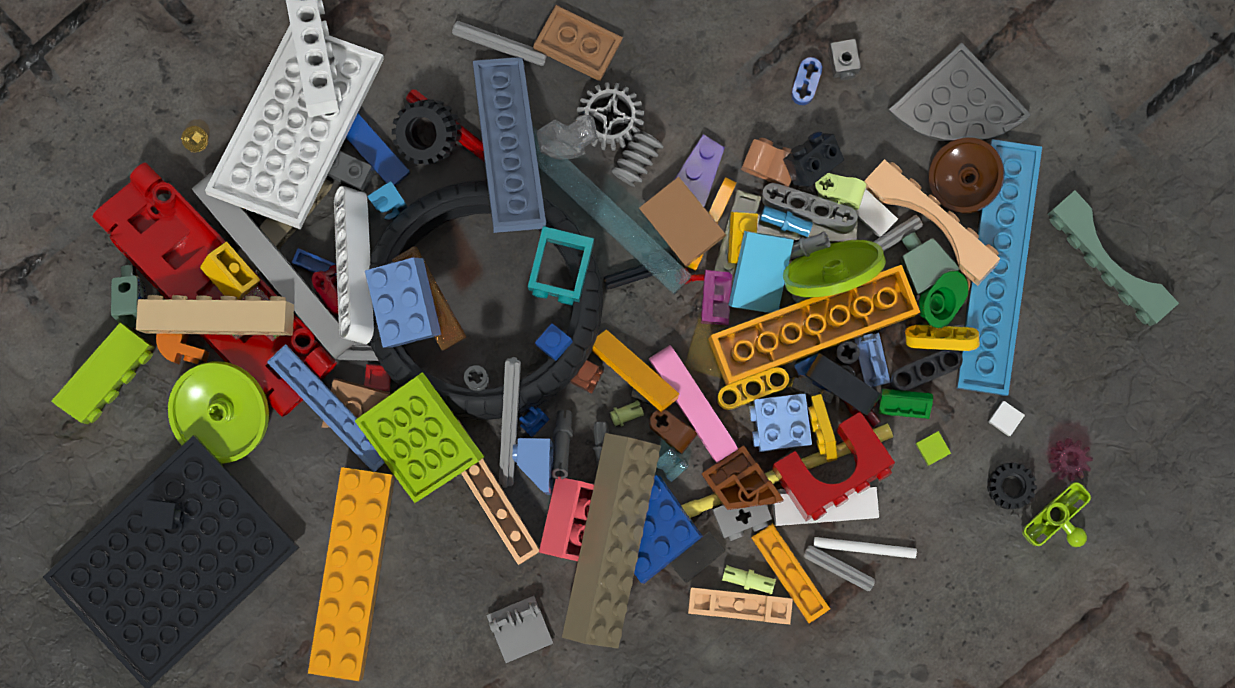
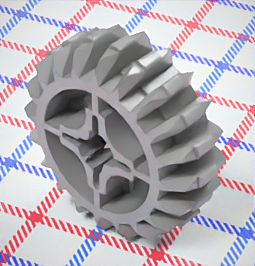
[576,83,644,151]

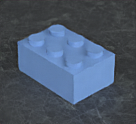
[365,258,441,348]

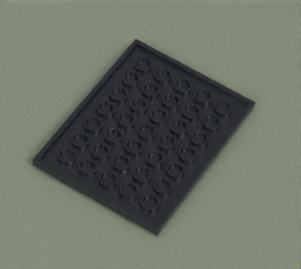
[43,435,300,688]

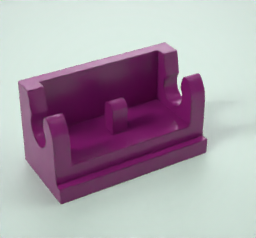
[701,270,732,326]

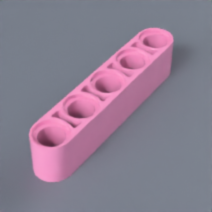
[648,345,738,463]

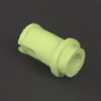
[610,400,644,427]

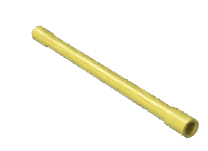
[681,423,893,518]

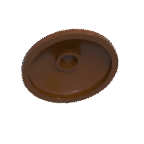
[929,137,1005,213]

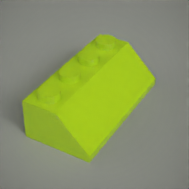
[51,323,155,424]

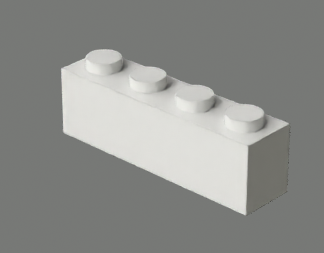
[773,487,879,526]

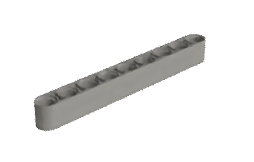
[192,172,356,359]

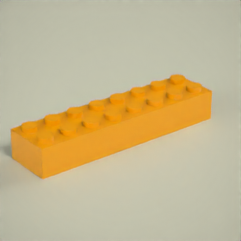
[708,265,920,386]
[308,467,395,681]

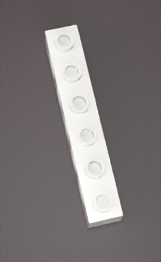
[286,0,342,117]

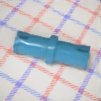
[760,205,813,237]

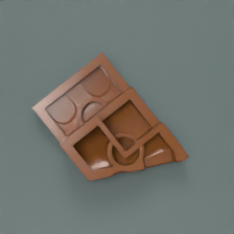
[701,446,784,510]

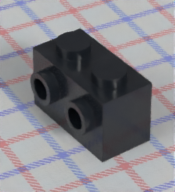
[783,132,844,187]

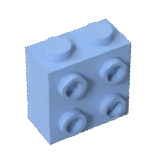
[749,394,812,452]

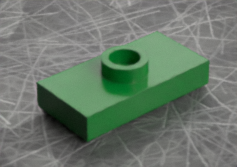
[878,389,933,419]

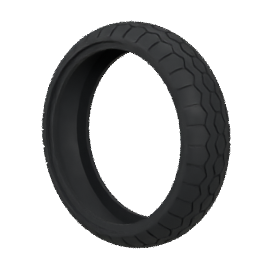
[369,181,603,420]

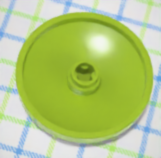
[783,240,886,297]
[168,361,269,463]

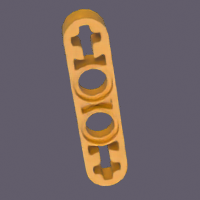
[684,177,737,271]

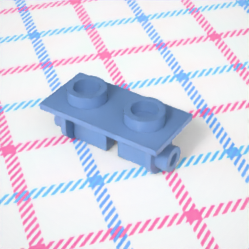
[854,333,891,387]

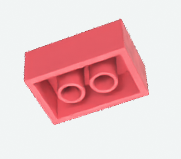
[539,477,594,561]

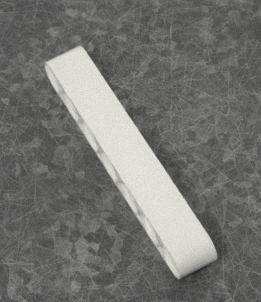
[334,186,374,344]

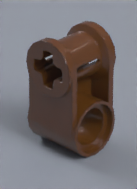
[649,410,698,454]

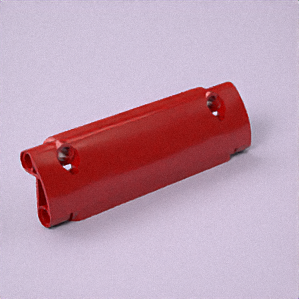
[92,162,337,417]

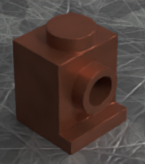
[570,360,603,394]

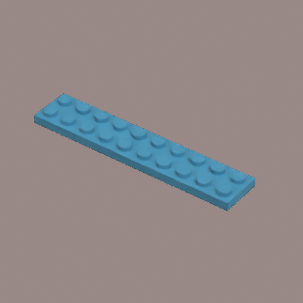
[956,139,1042,396]

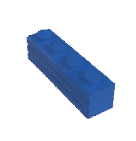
[292,248,337,276]

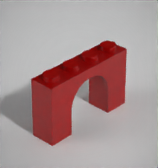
[772,411,895,521]

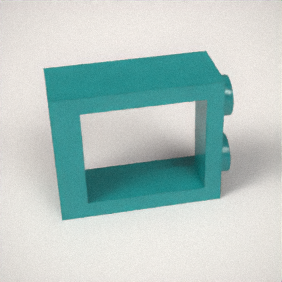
[528,226,594,305]

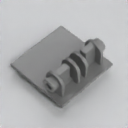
[486,596,553,663]

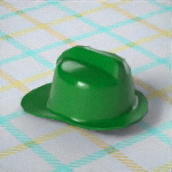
[919,271,969,328]

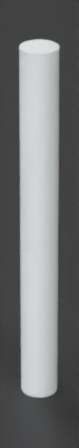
[813,537,917,558]

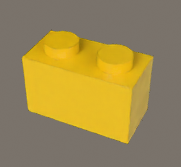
[200,242,260,300]

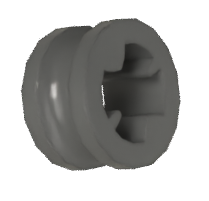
[464,365,489,391]

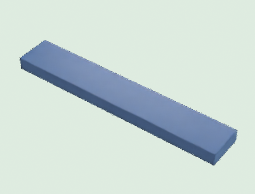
[267,344,385,472]

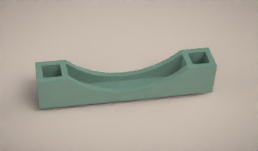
[1048,190,1179,326]

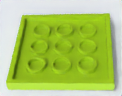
[355,372,484,503]

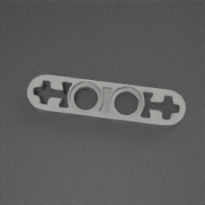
[762,183,858,232]

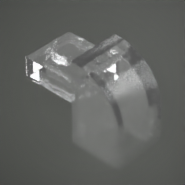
[536,114,598,160]

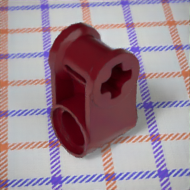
[312,264,339,317]

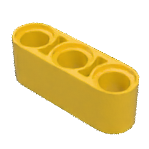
[717,367,789,410]

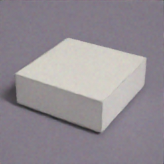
[988,401,1025,436]

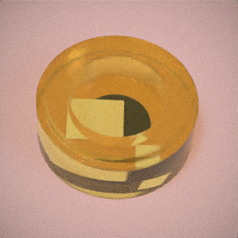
[181,126,208,152]

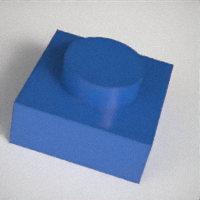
[535,324,573,361]

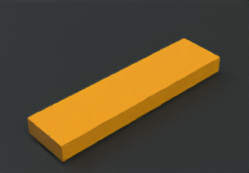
[592,329,680,412]
[751,523,830,623]

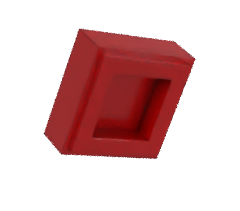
[364,364,391,392]

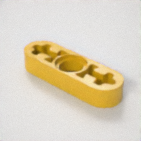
[905,325,980,351]

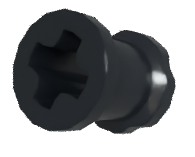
[834,341,860,366]

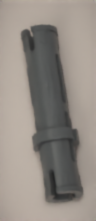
[551,409,573,479]

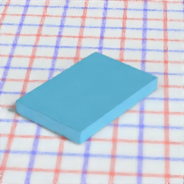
[729,231,794,313]

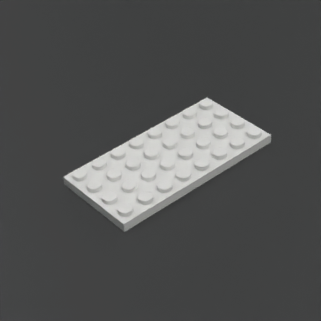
[205,25,384,229]

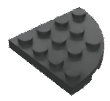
[888,43,1031,142]

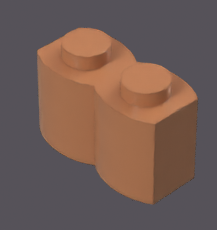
[741,138,792,187]

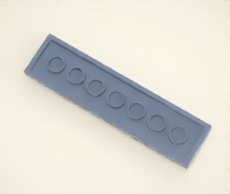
[473,57,546,233]

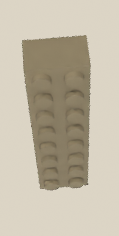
[562,433,661,648]

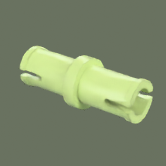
[722,565,776,595]

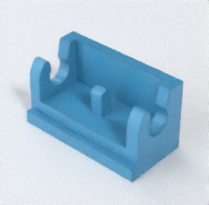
[367,181,408,220]

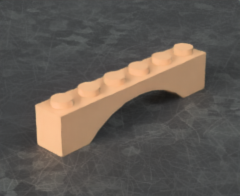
[864,159,1000,286]

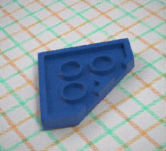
[634,475,703,584]

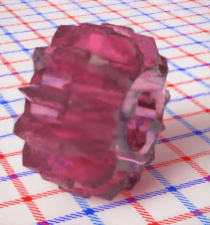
[1048,438,1093,482]

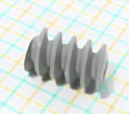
[612,130,664,187]

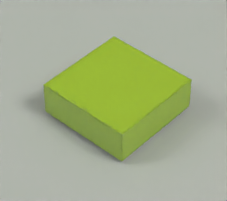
[915,431,951,466]

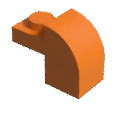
[156,334,210,365]

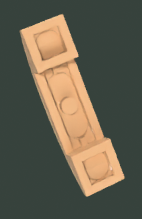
[688,587,793,625]

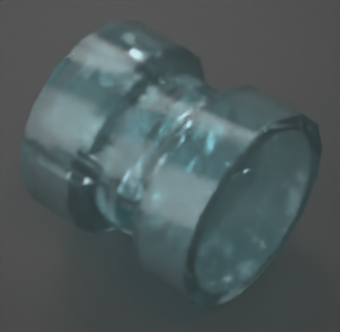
[657,447,689,482]

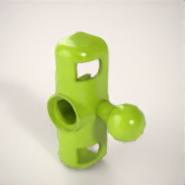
[1022,482,1091,547]

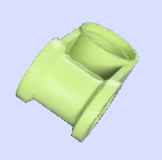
[815,173,867,210]

